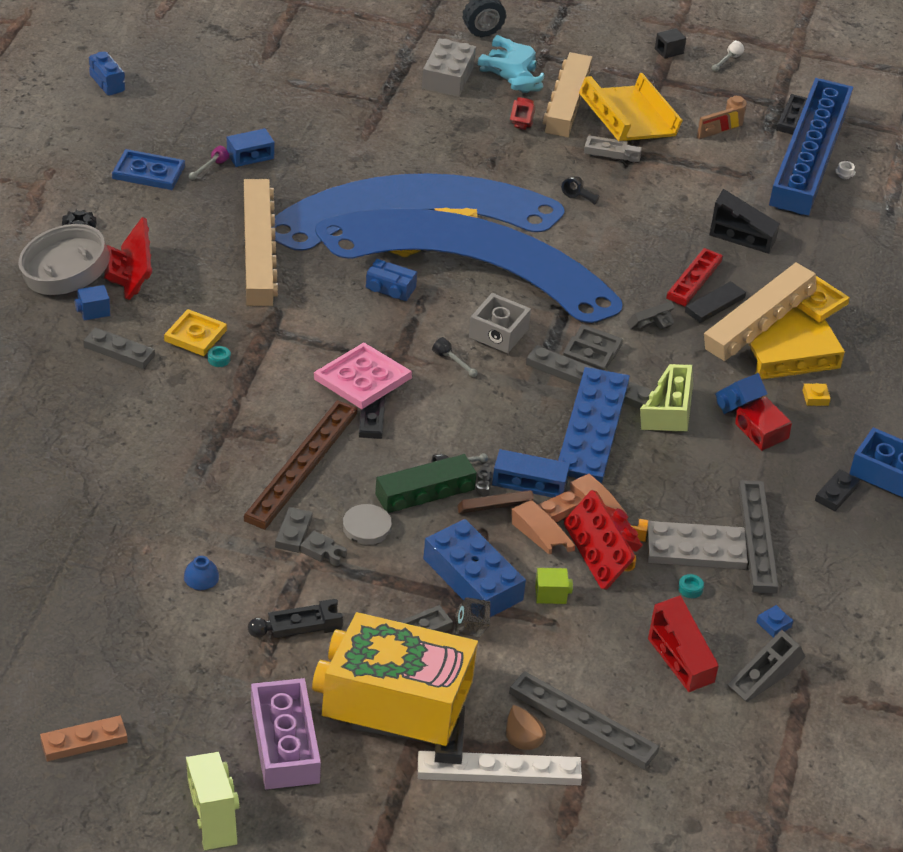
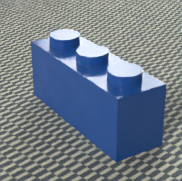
[492,449,570,498]

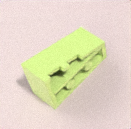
[640,364,693,431]
[186,752,240,850]

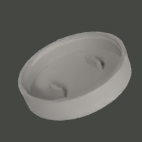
[19,224,110,295]

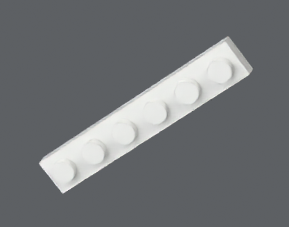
[418,751,582,785]

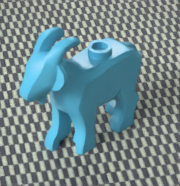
[478,35,545,93]

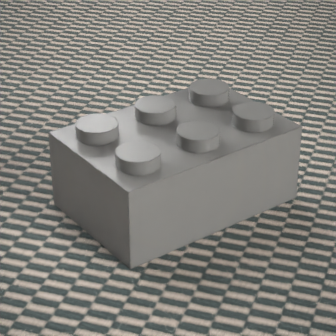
[422,38,476,97]

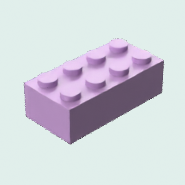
[251,678,321,790]

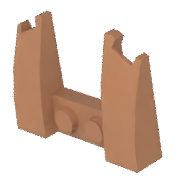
[512,474,627,554]

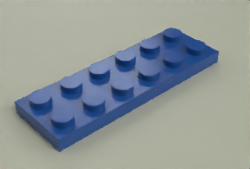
[558,367,630,483]

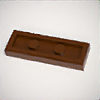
[457,490,534,514]

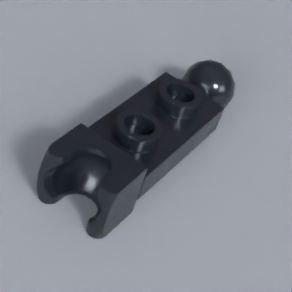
[248,599,343,638]

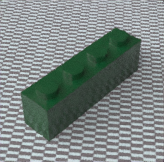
[375,454,477,513]

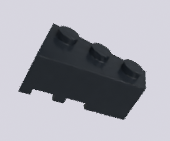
[709,189,780,254]

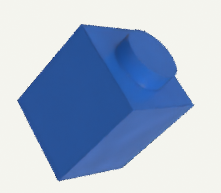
[75,285,110,320]

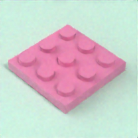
[314,343,412,409]

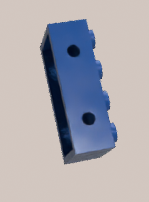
[423,519,526,621]

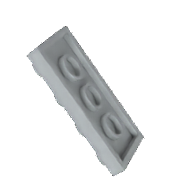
[647,521,748,570]

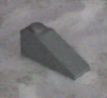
[727,630,806,702]

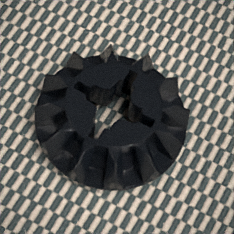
[62,209,97,228]

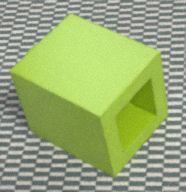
[535,568,573,604]

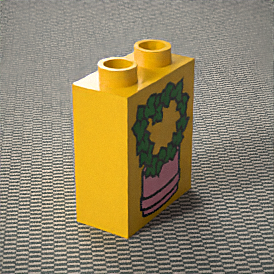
[312,612,478,746]

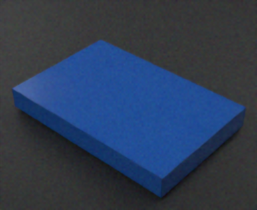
[112,149,185,190]

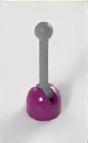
[189,145,229,180]

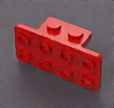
[104,217,153,300]
[564,490,643,590]

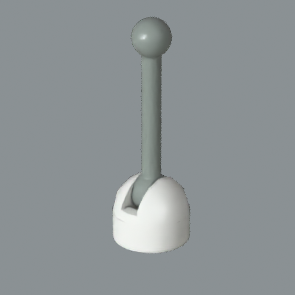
[712,41,744,72]

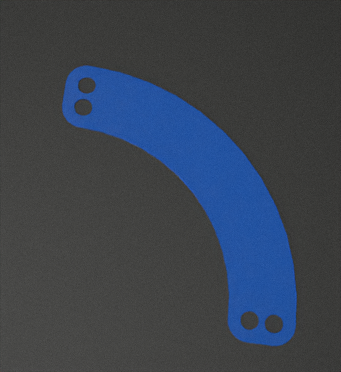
[271,173,564,250]
[315,208,622,323]

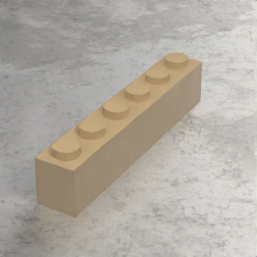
[543,52,592,137]
[704,262,816,361]

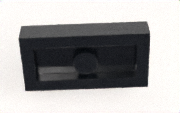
[815,469,860,511]

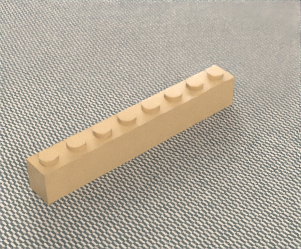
[244,179,278,306]

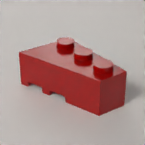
[648,595,719,692]

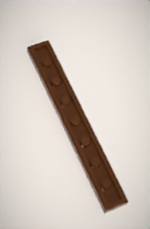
[244,400,358,530]

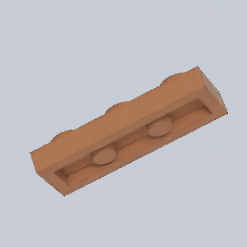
[40,715,128,761]

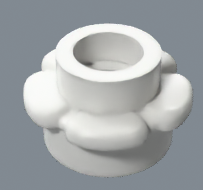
[836,161,856,179]

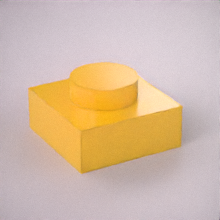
[803,383,830,406]

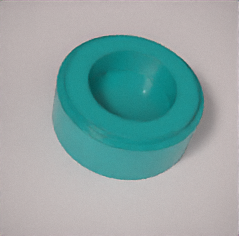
[208,346,231,367]
[678,574,704,598]

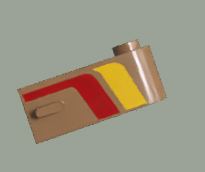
[697,96,747,139]

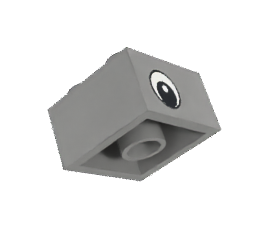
[469,293,531,353]

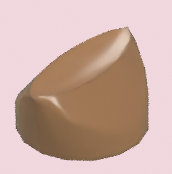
[506,705,546,750]

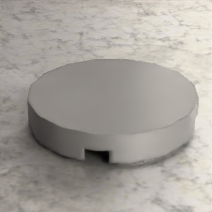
[343,504,392,545]

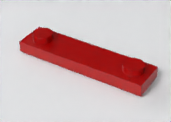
[666,248,723,307]

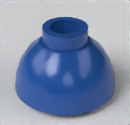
[184,556,219,590]

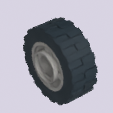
[462,0,507,37]

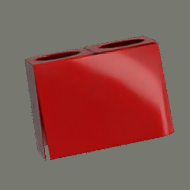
[735,396,792,451]

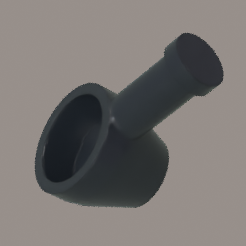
[561,176,600,205]

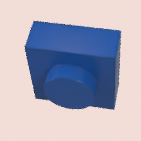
[756,605,793,638]

